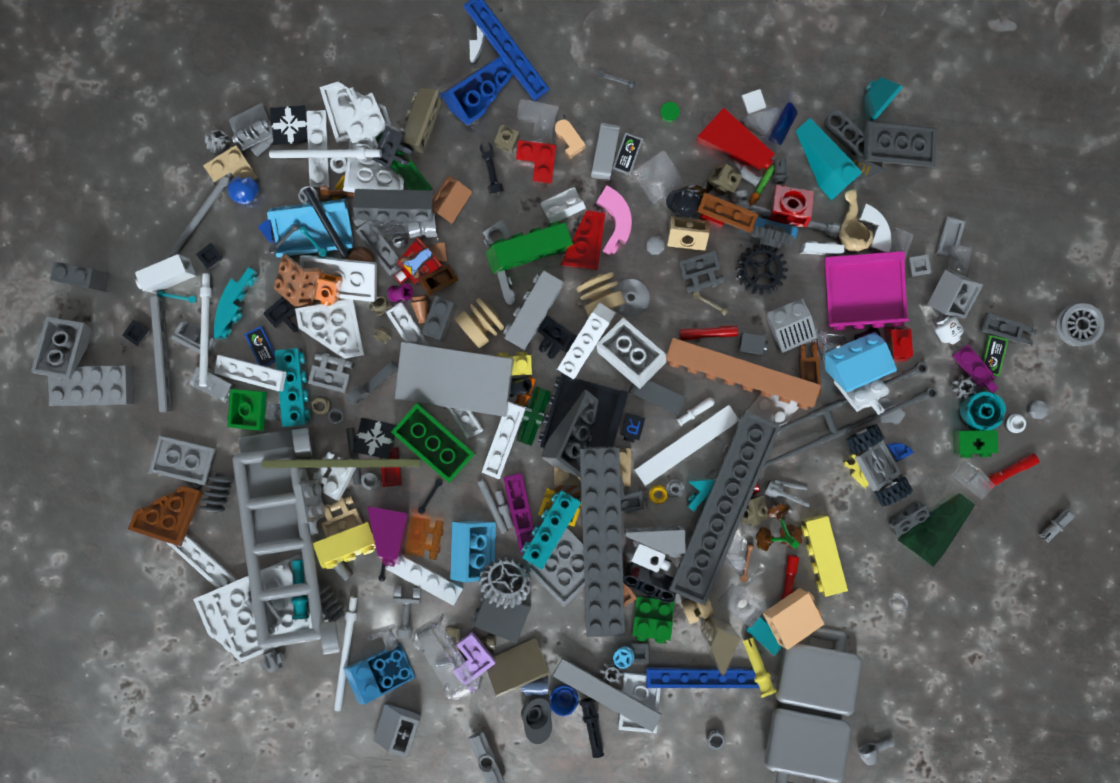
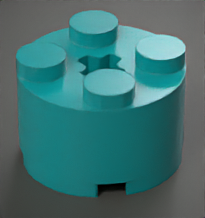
[959,392,1006,430]

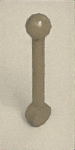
[692,292,728,315]

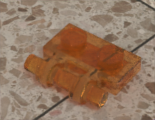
[404,516,444,560]

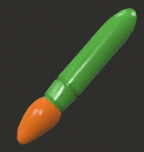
[750,164,774,205]

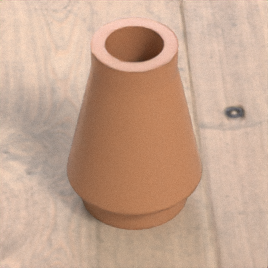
[411,295,430,323]

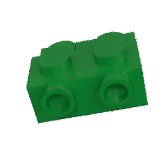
[227,389,267,431]
[632,595,675,644]

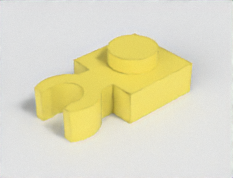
[843,454,869,488]

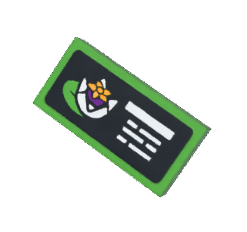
[982,335,1008,377]

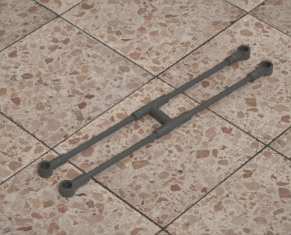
[723,362,938,467]

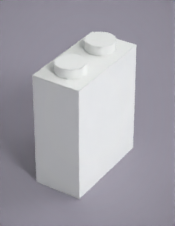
[135,254,197,293]

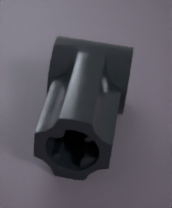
[509,377,532,397]

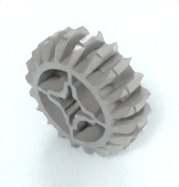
[479,557,531,609]

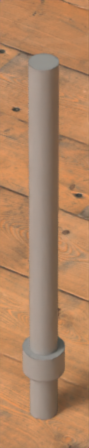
[166,172,233,258]

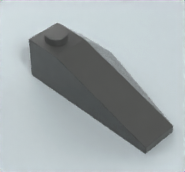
[540,390,599,477]

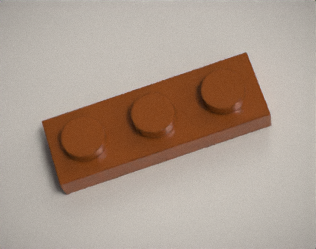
[697,193,758,233]

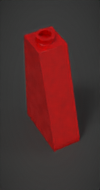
[696,107,775,171]

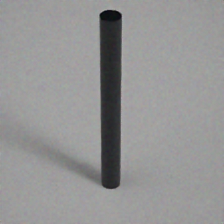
[303,187,349,259]

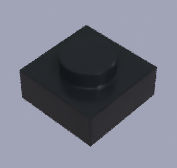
[196,243,225,270]
[122,320,151,347]

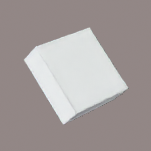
[741,89,766,115]

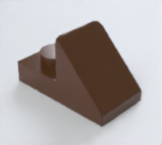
[419,264,458,296]

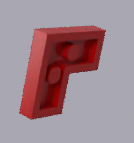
[516,139,557,184]

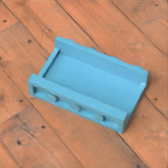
[267,198,354,258]

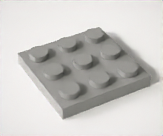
[524,528,585,607]

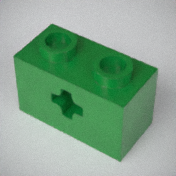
[953,430,998,458]

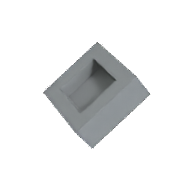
[907,254,931,277]

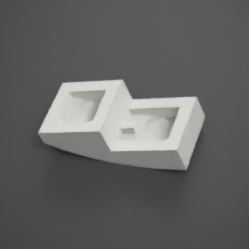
[470,26,485,64]

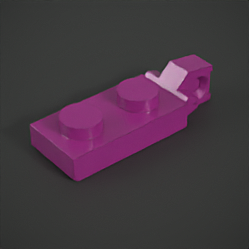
[952,344,999,393]

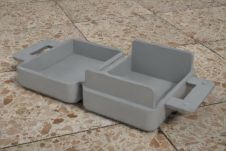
[764,627,862,783]

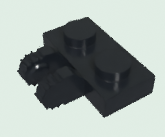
[372,124,414,168]
[263,296,302,333]
[537,315,578,359]

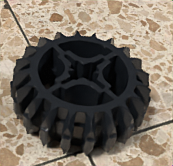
[735,244,788,296]

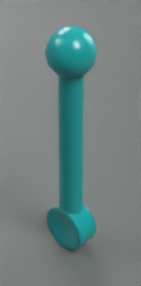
[299,226,327,257]
[156,290,197,304]

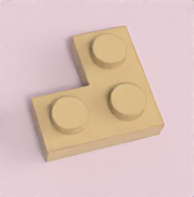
[203,144,258,182]

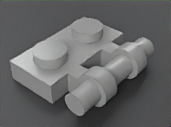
[308,352,354,393]

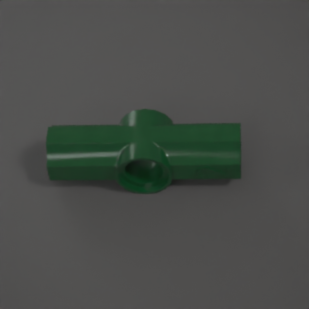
[516,387,551,446]

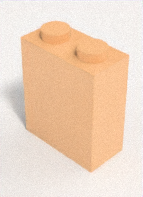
[763,588,824,650]

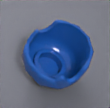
[227,176,259,204]
[550,684,579,717]

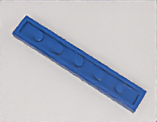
[463,0,550,101]
[645,667,759,688]

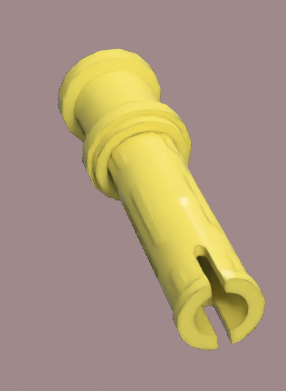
[742,637,777,698]

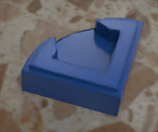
[887,443,914,462]

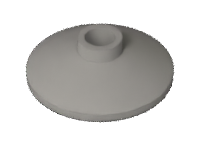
[612,279,650,317]

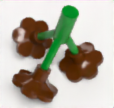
[756,503,803,551]

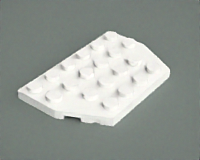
[193,553,312,662]

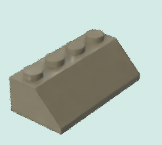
[700,616,741,675]

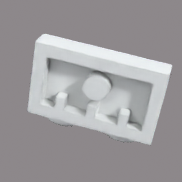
[540,187,586,223]

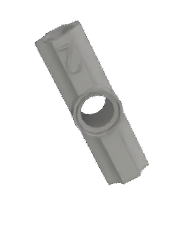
[468,731,505,783]

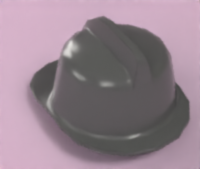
[521,698,552,744]

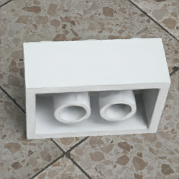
[596,318,666,389]

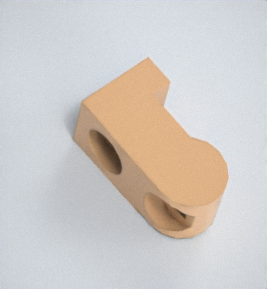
[555,120,586,159]

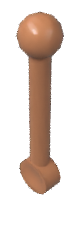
[740,543,754,582]

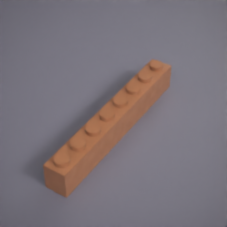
[666,338,821,410]

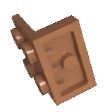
[274,255,323,306]

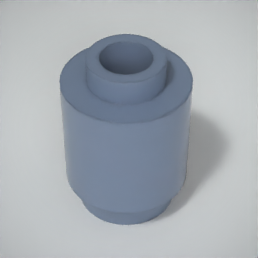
[521,677,548,696]

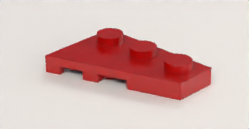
[560,210,605,271]

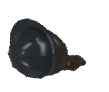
[666,179,713,218]

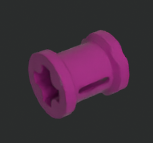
[388,283,413,302]

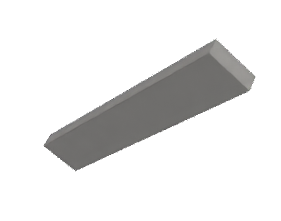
[150,296,172,412]
[552,658,662,732]

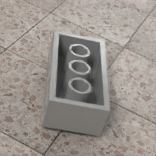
[503,270,564,351]
[48,366,134,406]

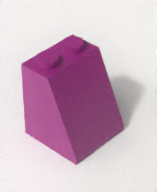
[368,506,409,567]

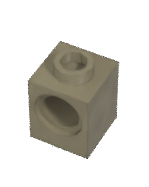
[494,124,520,154]

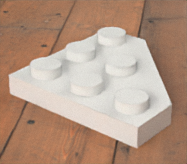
[320,82,392,144]
[343,140,404,192]
[295,299,364,359]

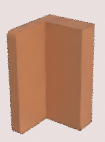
[434,176,472,223]

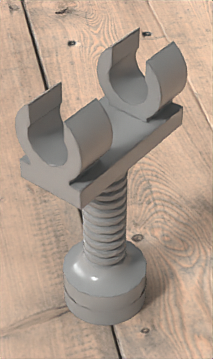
[393,586,421,638]

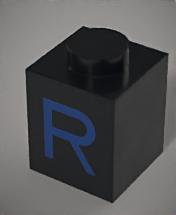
[620,413,645,443]

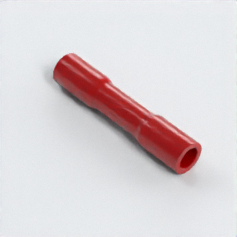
[679,325,738,341]
[982,453,1040,489]
[781,555,799,600]

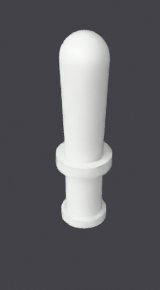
[676,397,715,426]

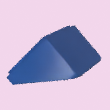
[258,219,275,244]

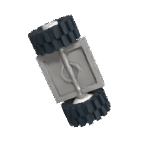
[846,424,913,507]

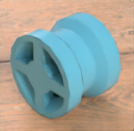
[613,646,635,668]

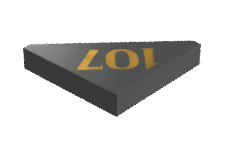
[841,149,885,184]

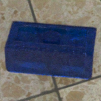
[768,102,798,146]

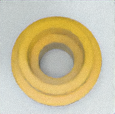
[649,485,668,504]

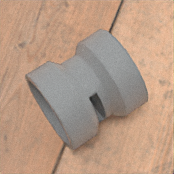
[728,190,751,210]

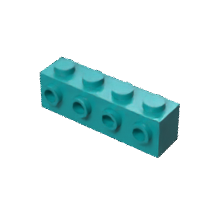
[275,348,311,427]
[521,489,581,569]

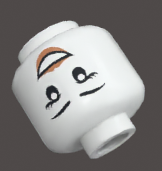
[934,315,964,344]

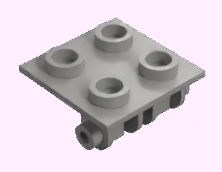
[229,103,272,151]

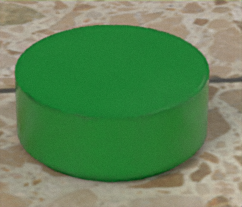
[660,102,680,122]

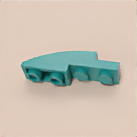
[214,267,259,340]

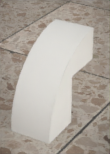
[858,204,891,253]

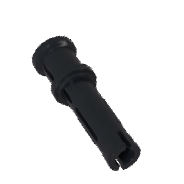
[579,697,604,758]

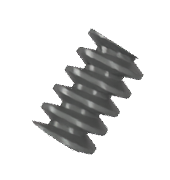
[200,471,234,513]
[306,582,346,622]

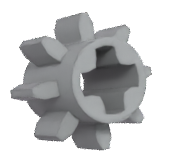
[205,130,230,154]
[951,376,977,399]
[259,649,285,673]
[600,660,624,685]

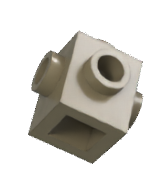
[707,164,742,195]
[741,496,768,526]

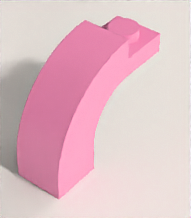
[596,186,632,257]

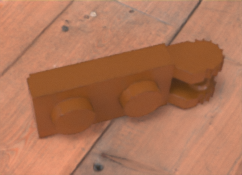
[799,342,821,396]

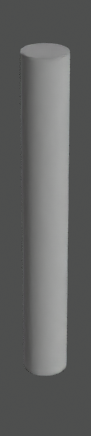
[477,479,508,534]

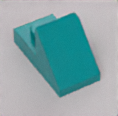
[687,478,715,511]

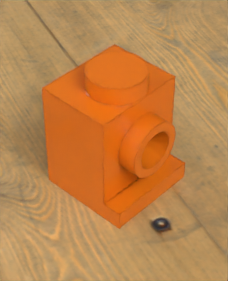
[316,273,342,306]

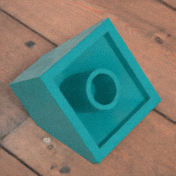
[864,77,903,121]

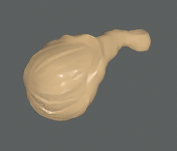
[838,189,874,253]

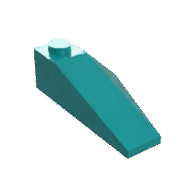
[796,118,862,201]

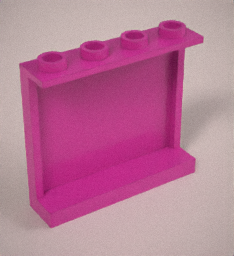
[825,251,909,331]

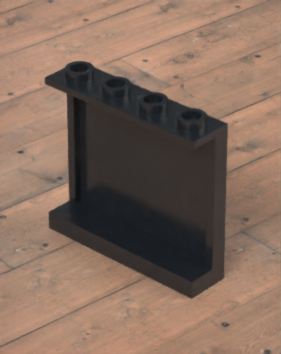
[538,373,629,449]

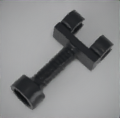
[480,142,504,194]

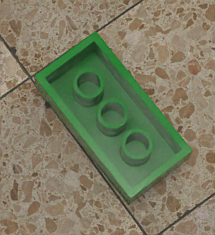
[485,221,573,274]
[391,403,476,483]

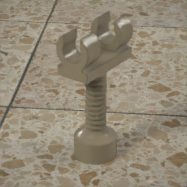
[445,627,496,656]

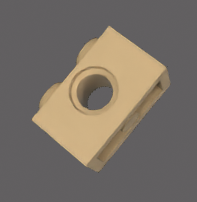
[667,216,709,251]

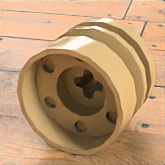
[576,272,626,317]
[454,297,505,349]

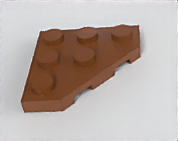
[128,486,203,547]

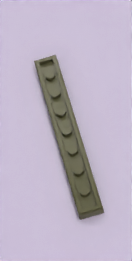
[262,459,421,468]

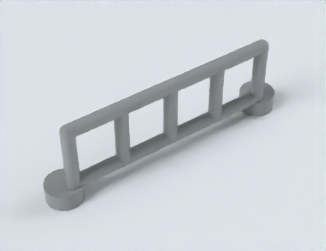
[233,428,340,655]

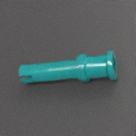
[291,560,309,620]

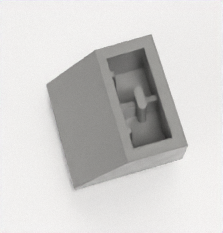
[373,703,422,758]

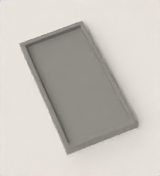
[395,341,514,417]
[238,428,315,544]

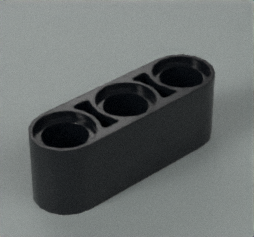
[623,562,676,603]

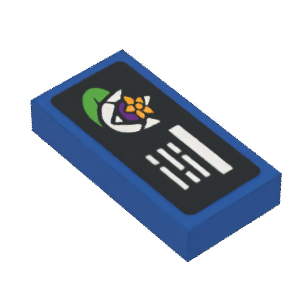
[244,326,276,367]

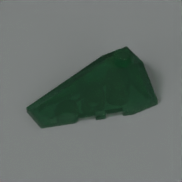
[897,493,975,567]

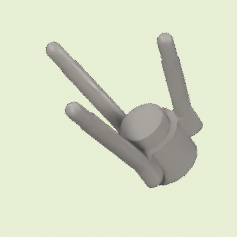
[764,479,810,513]

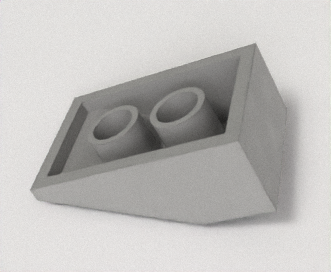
[31,317,92,380]
[624,526,686,557]

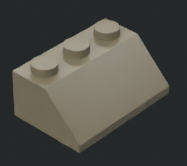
[401,88,443,153]

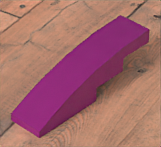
[503,473,535,554]

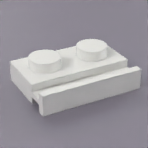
[800,241,845,256]

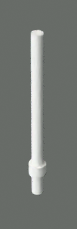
[269,147,382,159]
[199,273,212,387]
[334,596,358,711]

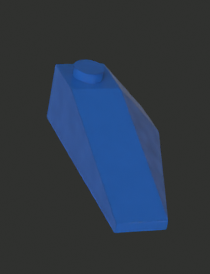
[441,56,513,125]

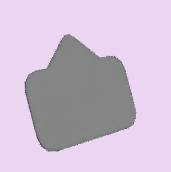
[879,398,905,425]

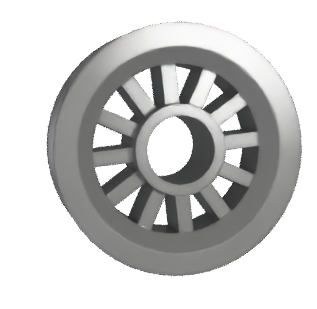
[1056,303,1104,346]

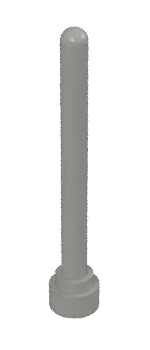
[750,205,840,239]

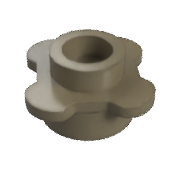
[369,296,392,316]

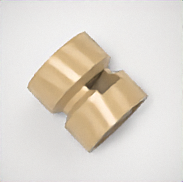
[680,598,715,625]

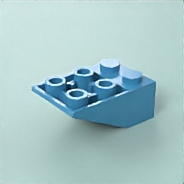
[343,643,415,704]

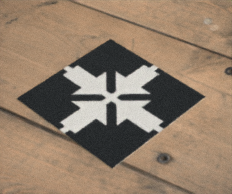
[270,105,308,145]
[353,418,397,459]

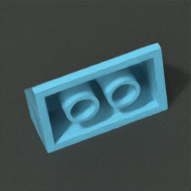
[825,332,897,393]
[450,521,496,582]

